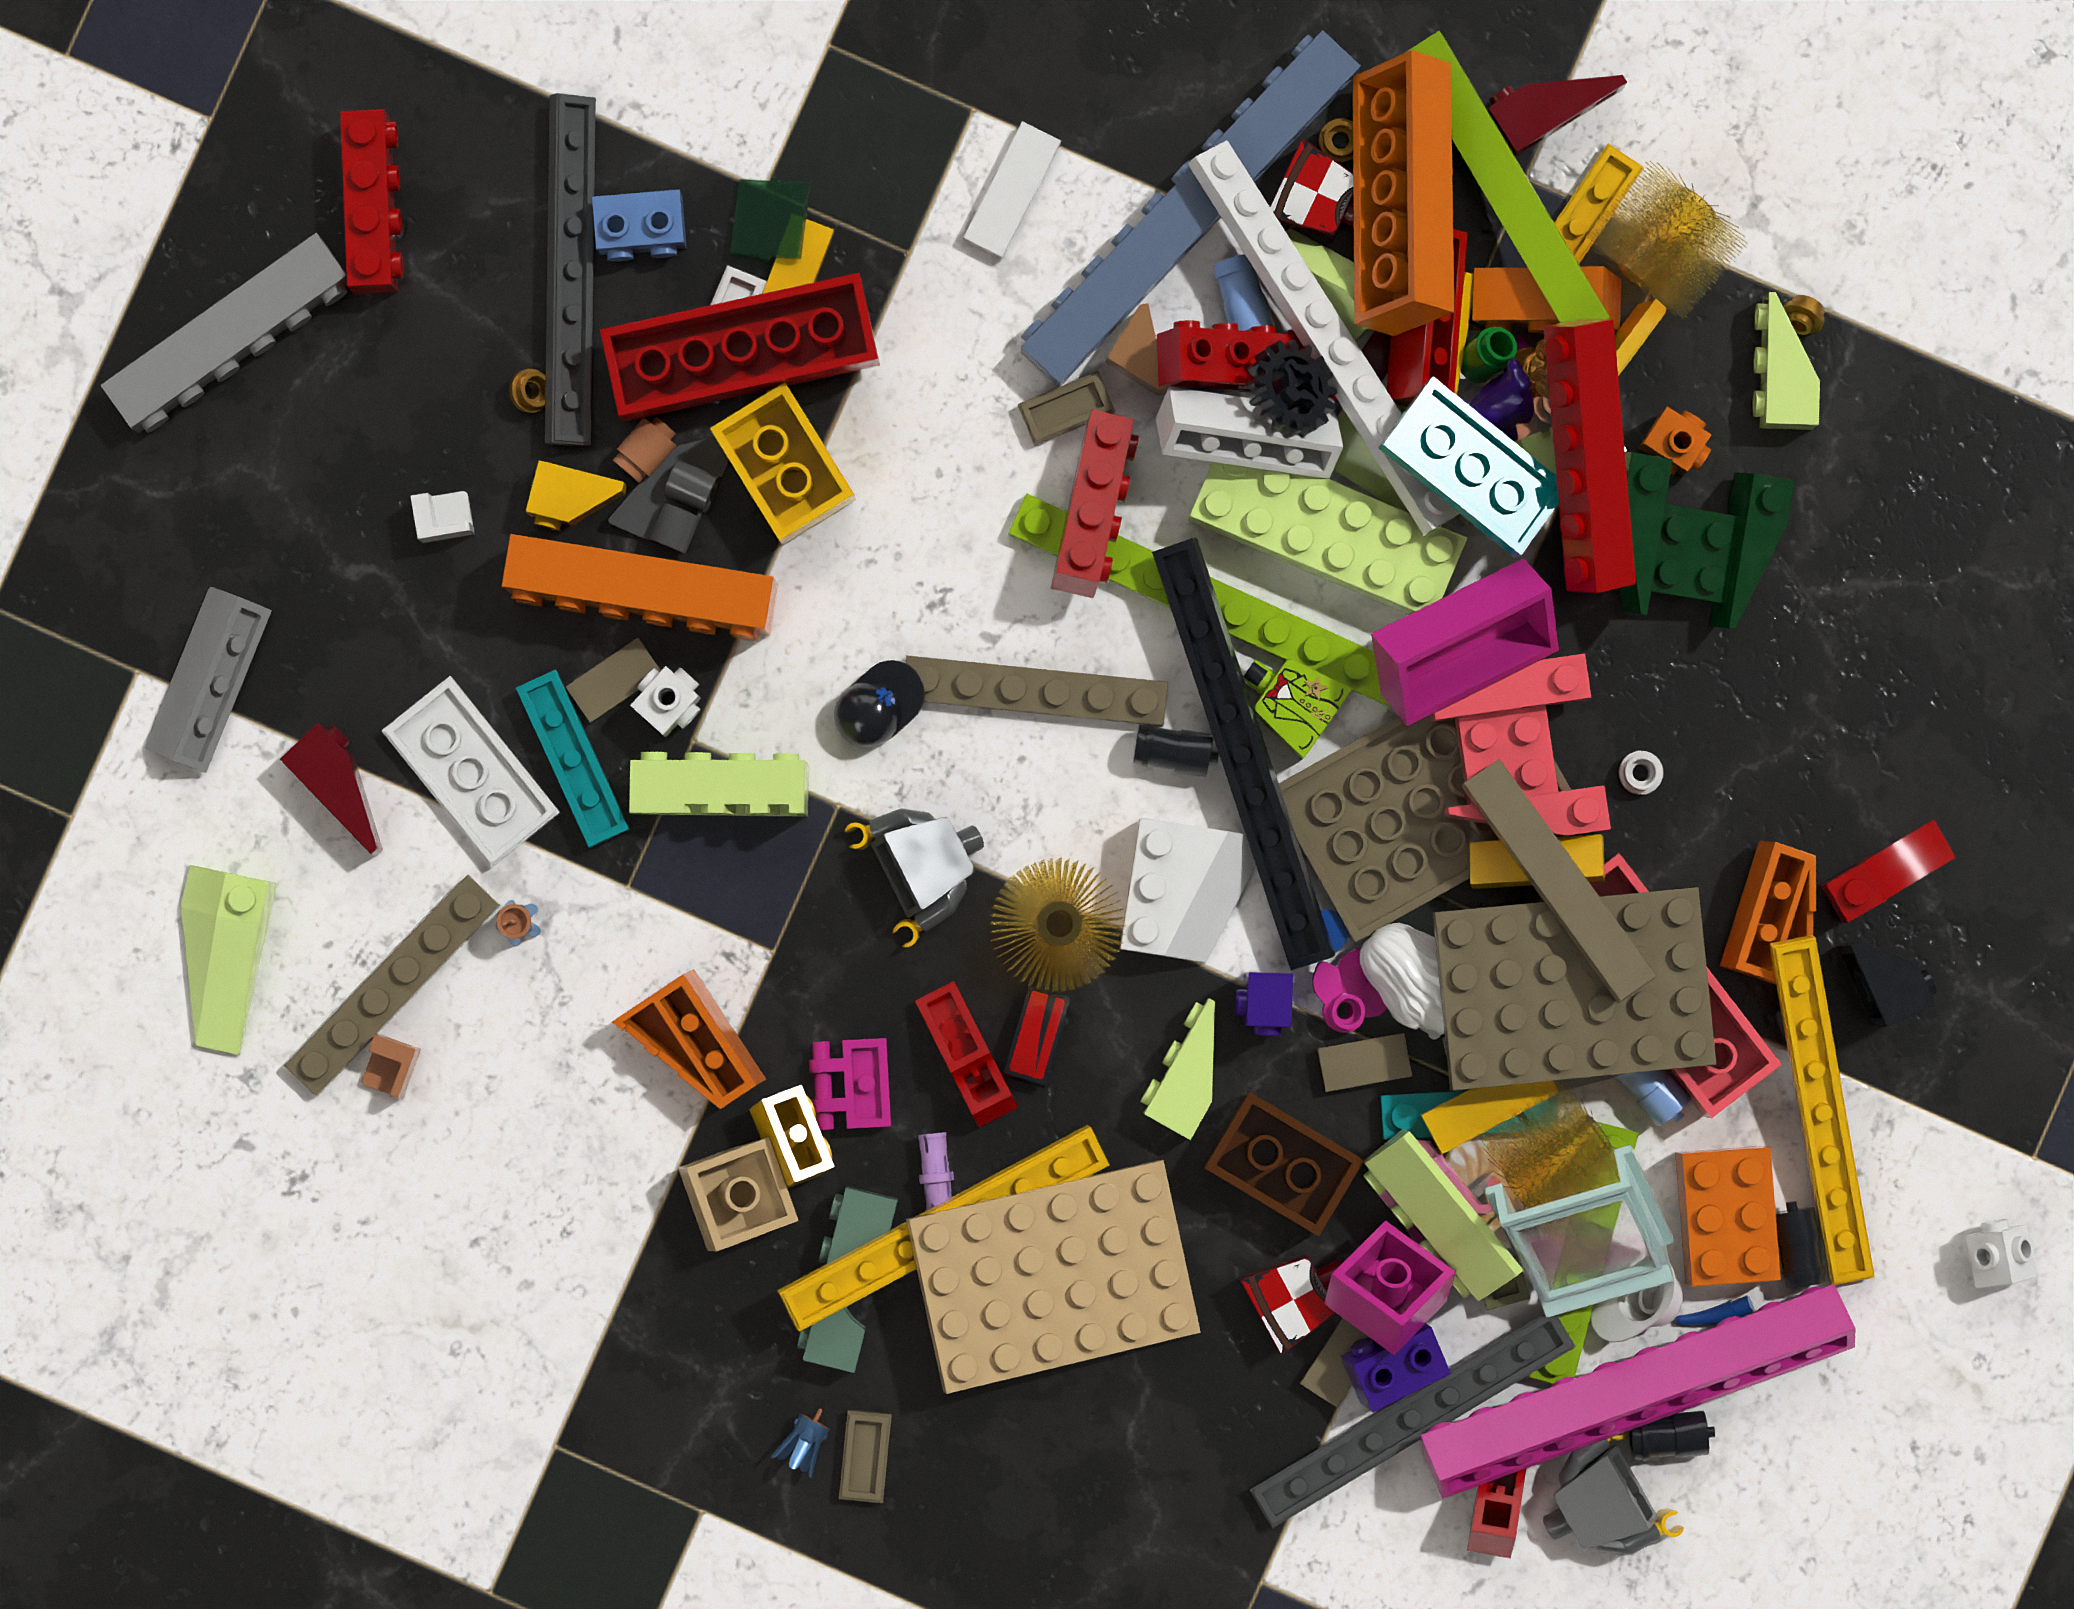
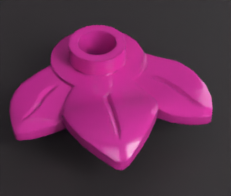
[1312,947,1387,1033]

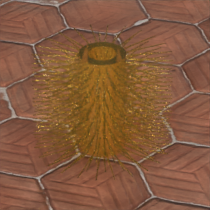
[1586,161,1748,318]
[989,857,1126,992]
[1481,1081,1620,1244]

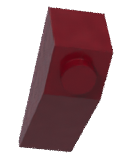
[1487,75,1627,157]
[280,723,383,856]

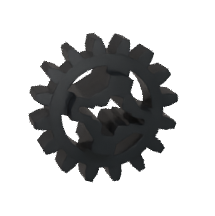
[1245,339,1337,438]

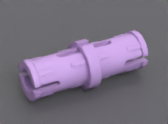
[918,1132,954,1211]

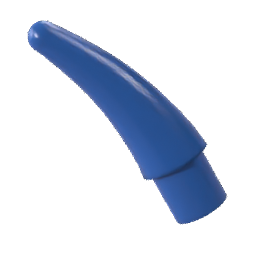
[1676,1295,1755,1325]

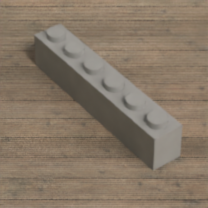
[101,233,348,433]

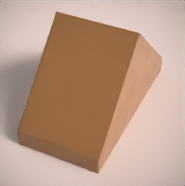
[1106,303,1168,396]

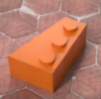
[1472,266,1621,334]
[1720,841,1816,985]
[612,969,766,1109]

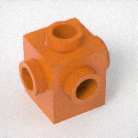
[1638,406,1712,477]

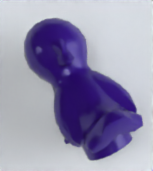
[1464,358,1534,441]

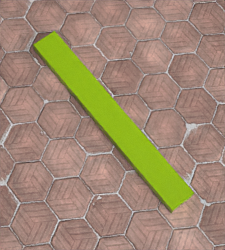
[1405,31,1611,323]

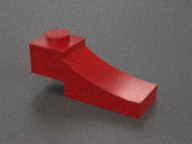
[1821,820,1956,923]
[915,981,1018,1127]

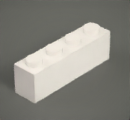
[1156,386,1343,479]

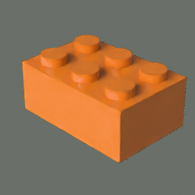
[1675,1146,1781,1287]

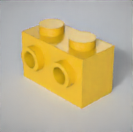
[749,1085,834,1189]

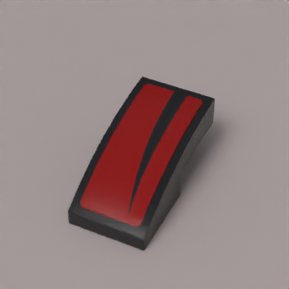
[1002,985,1071,1088]

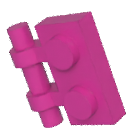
[809,1038,891,1130]

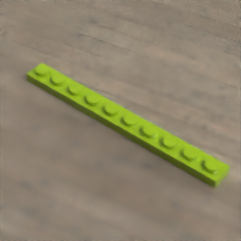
[1008,493,1392,709]

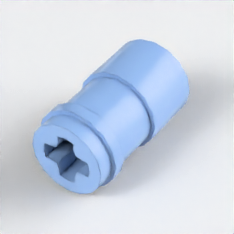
[1213,254,1274,331]
[1614,1070,1691,1126]

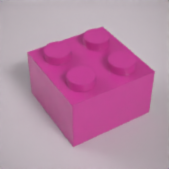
[1324,1221,1456,1355]

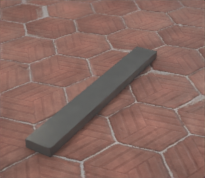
[545,93,596,447]
[1250,1313,1576,1528]

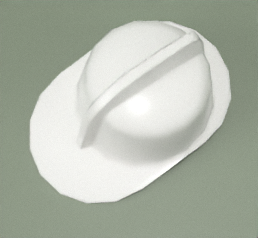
[1591,1255,1688,1342]

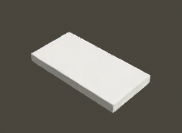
[382,676,561,868]

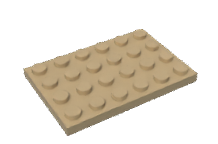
[906,1160,1201,1394]

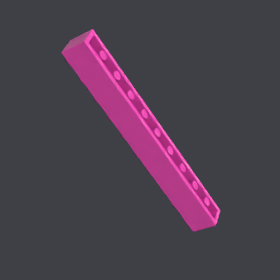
[1421,1284,1856,1499]

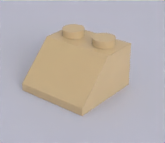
[678,1137,799,1252]

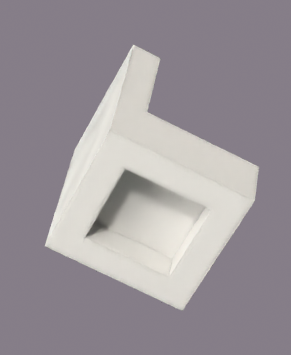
[411,491,475,543]

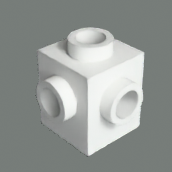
[630,666,701,737]
[1966,1219,2037,1288]

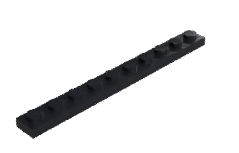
[1152,537,1336,970]

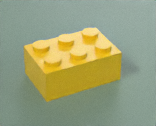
[710,382,856,545]

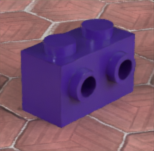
[1235,972,1293,1036]
[1340,1323,1451,1412]

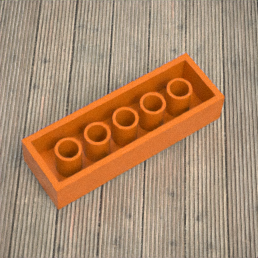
[1353,50,1454,336]
[502,534,778,642]

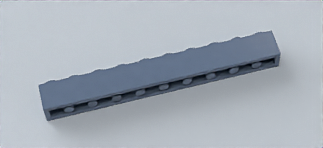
[1021,30,1361,387]

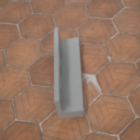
[145,587,272,773]

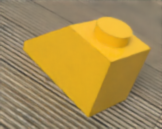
[526,460,628,531]

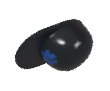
[834,660,925,748]

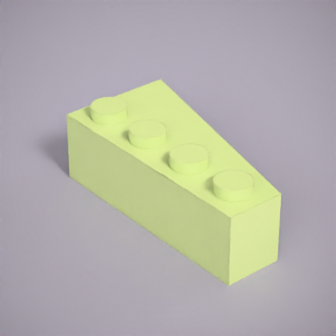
[629,752,809,817]

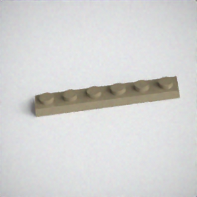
[906,655,1168,726]
[284,875,501,1096]

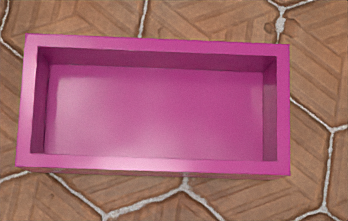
[1371,558,1559,726]

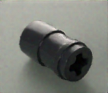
[1133,724,1219,777]
[1776,1201,1826,1288]
[1628,1411,1715,1461]

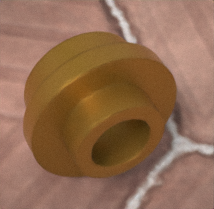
[1319,118,1353,163]
[1783,295,1825,335]
[509,369,546,413]

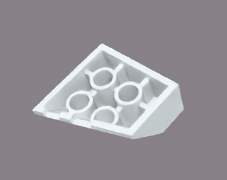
[1119,818,1256,963]

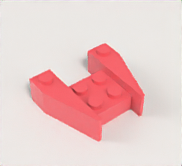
[1430,654,1611,837]

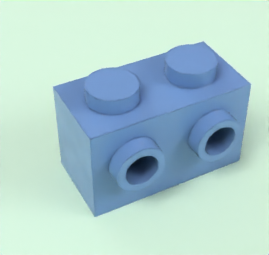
[592,190,687,261]

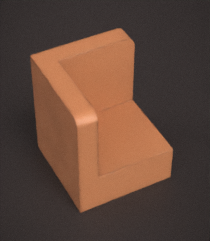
[362,1034,421,1099]

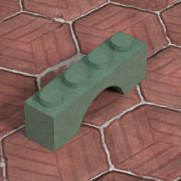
[797,1186,898,1373]

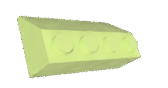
[1363,1128,1524,1302]

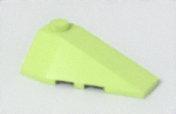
[181,865,277,1055]

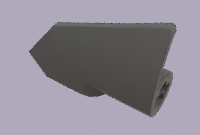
[608,436,730,555]

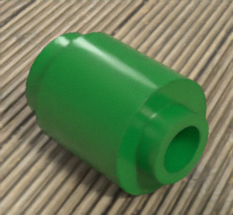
[1461,327,1517,383]

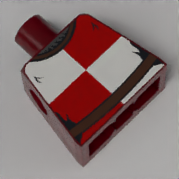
[1270,139,1354,239]
[1239,1255,1342,1355]

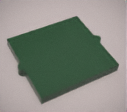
[730,177,810,262]

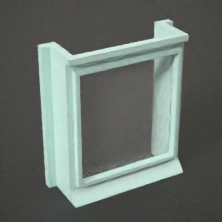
[1485,1145,1674,1318]

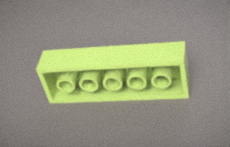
[1188,462,1468,615]

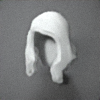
[1360,923,1444,1040]

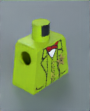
[1243,659,1352,760]

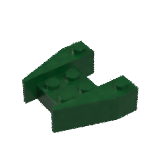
[1619,452,1795,629]

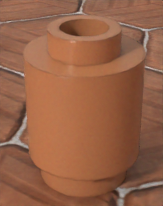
[613,417,677,483]

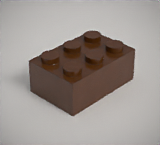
[1202,1091,1364,1236]

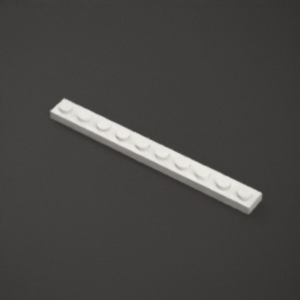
[1188,140,1460,535]

